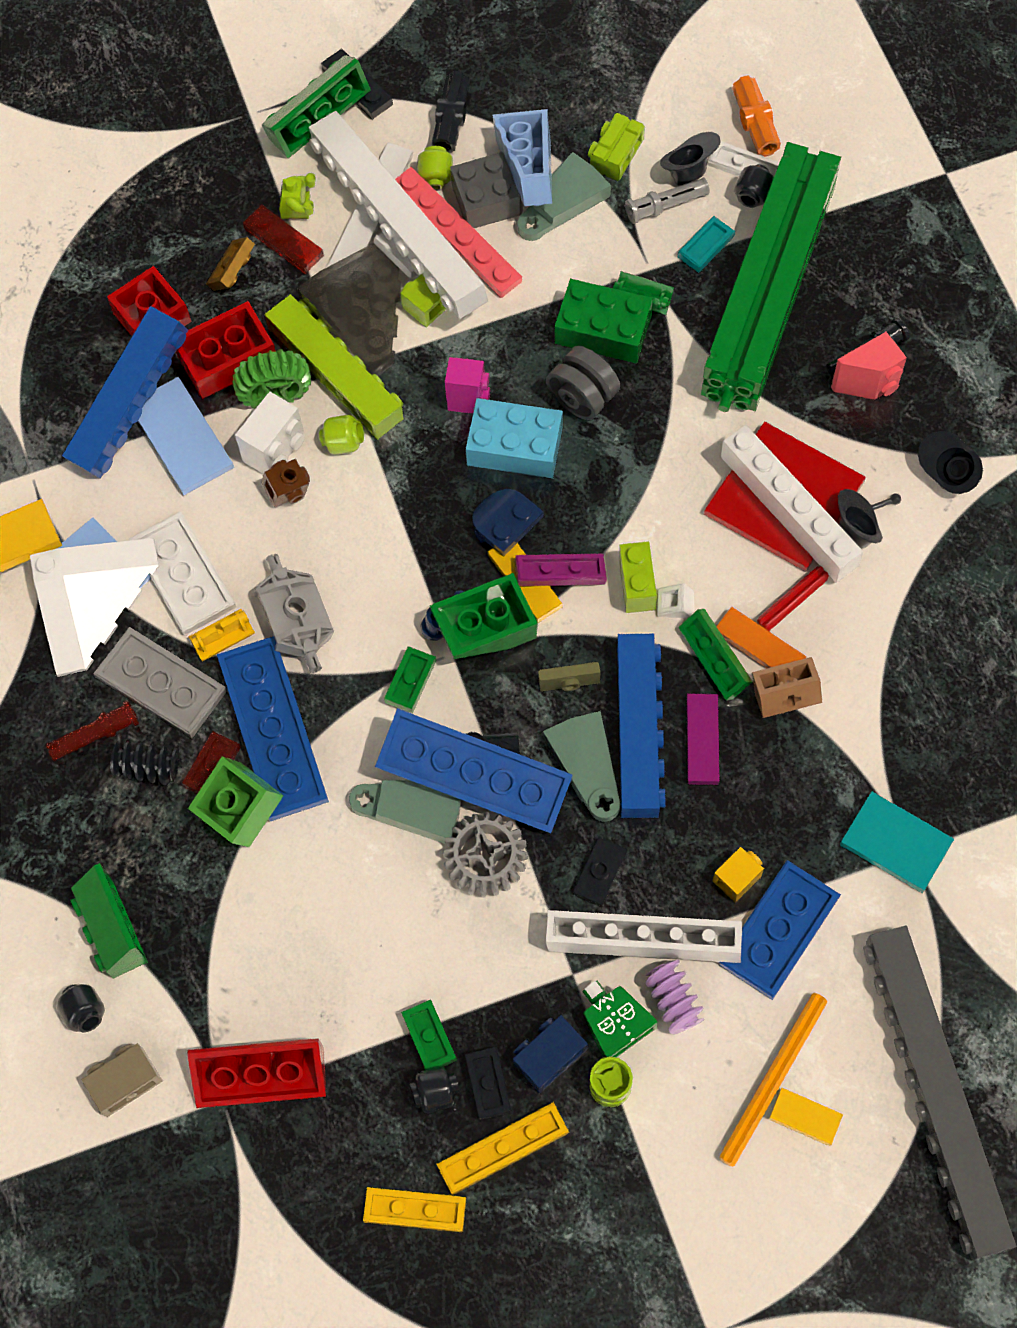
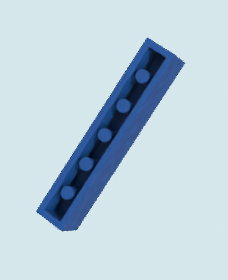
[62,306,188,479]
[617,633,665,818]

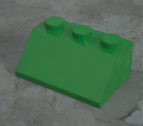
[71,863,148,979]

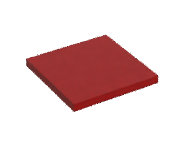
[704,421,866,572]

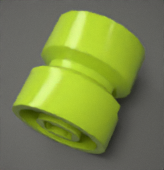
[589,1057,633,1107]

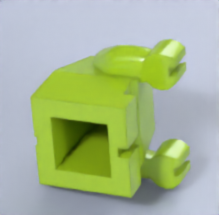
[279,173,316,219]

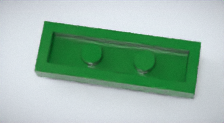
[678,609,753,700]

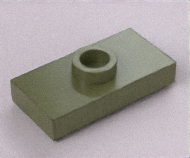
[538,662,600,691]

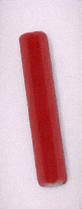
[757,566,829,631]

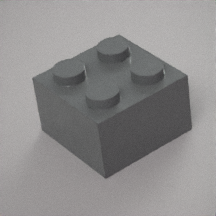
[450,152,520,228]

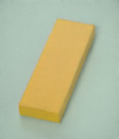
[488,543,563,623]
[363,1187,466,1232]

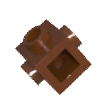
[261,458,310,508]

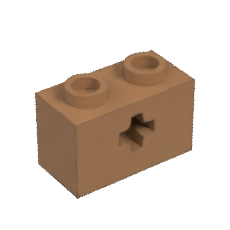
[752,657,823,718]

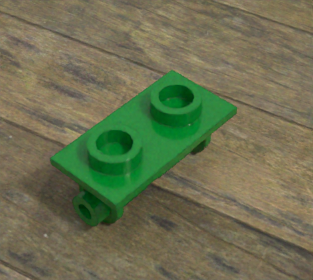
[613,271,674,315]

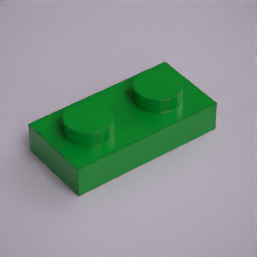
[384,646,437,713]
[401,999,457,1069]

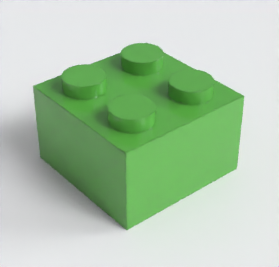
[188,757,284,847]

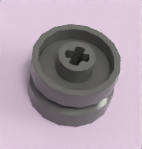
[546,346,620,420]

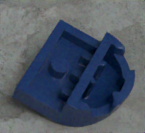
[472,489,544,557]

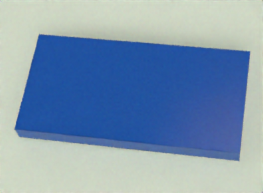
[718,860,841,1000]

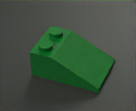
[430,573,538,659]

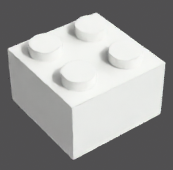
[235,391,305,474]

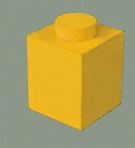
[713,847,764,903]

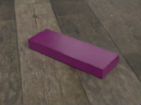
[514,554,607,586]
[687,694,719,785]

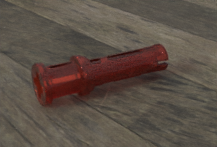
[46,700,140,761]

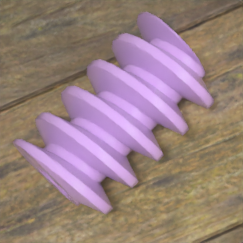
[645,960,704,1034]

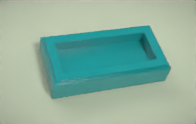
[677,216,735,273]

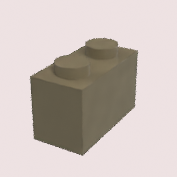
[81,1043,163,1117]

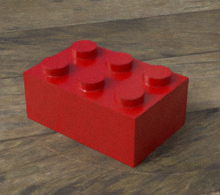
[176,301,276,399]

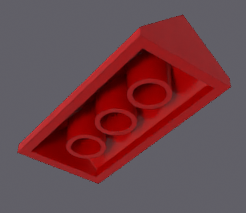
[187,1038,326,1108]

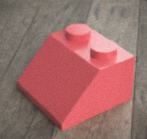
[831,332,907,400]

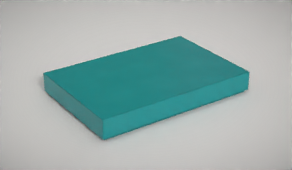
[840,791,954,894]

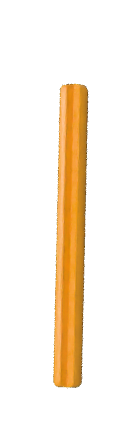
[719,993,827,1167]

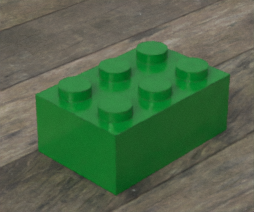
[555,278,653,363]

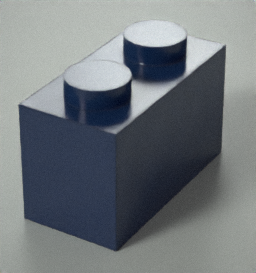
[513,1015,588,1093]

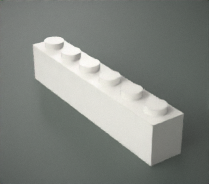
[721,425,863,583]
[546,910,742,963]

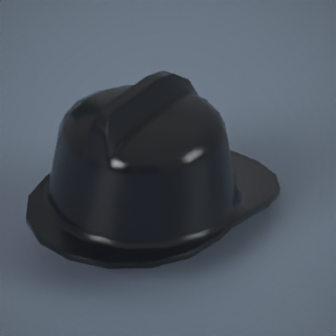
[660,132,721,186]
[918,431,983,494]
[837,489,883,549]

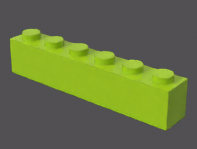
[264,294,404,440]

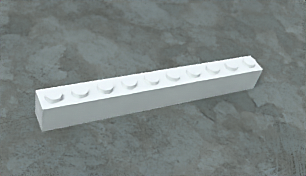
[309,111,488,319]

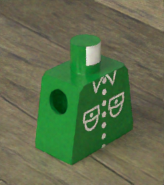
[582,980,658,1058]

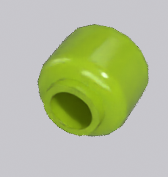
[417,146,453,190]
[319,414,364,455]

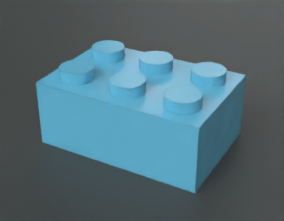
[466,398,563,478]

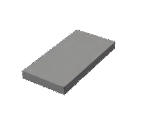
[94,627,227,738]

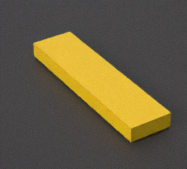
[437,1102,569,1195]

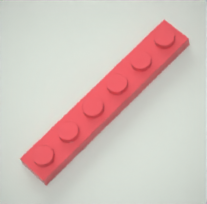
[395,167,522,298]

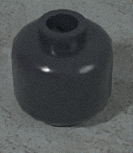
[734,164,774,208]
[56,984,105,1033]
[409,1066,460,1114]

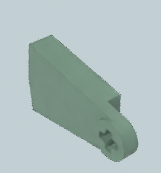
[518,152,611,241]
[543,711,620,822]
[349,780,461,844]

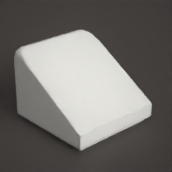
[657,583,694,618]

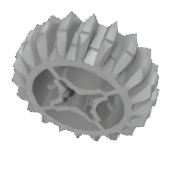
[443,812,528,897]

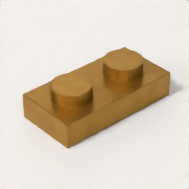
[206,237,255,291]

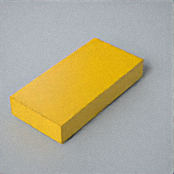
[769,1088,843,1146]

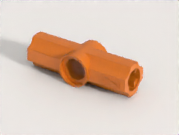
[732,75,781,157]

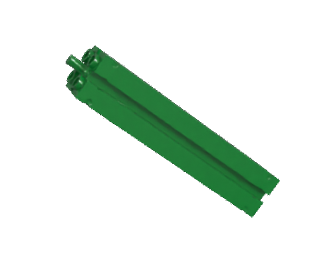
[701,142,841,412]

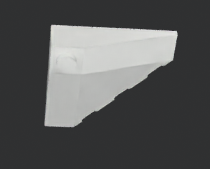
[30,538,160,677]

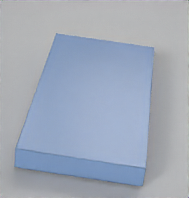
[138,377,234,495]

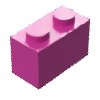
[445,357,490,413]

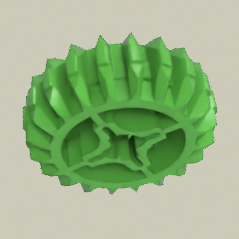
[233,349,311,409]

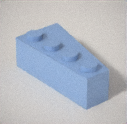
[493,109,552,206]

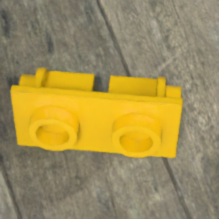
[188,609,255,662]

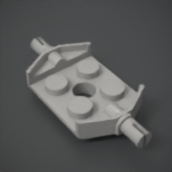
[254,554,334,673]

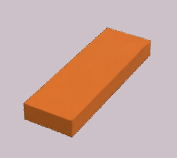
[716,607,807,668]

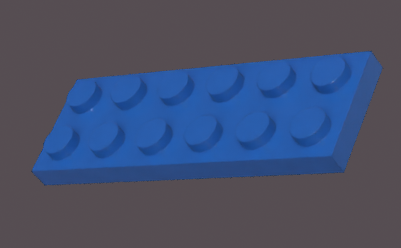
[217,636,329,822]
[375,708,573,833]

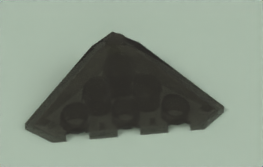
[297,243,402,376]

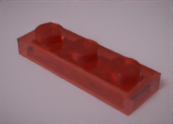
[243,205,324,274]

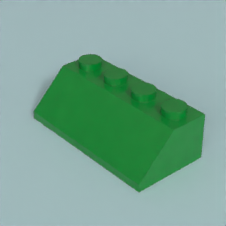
[261,55,371,159]

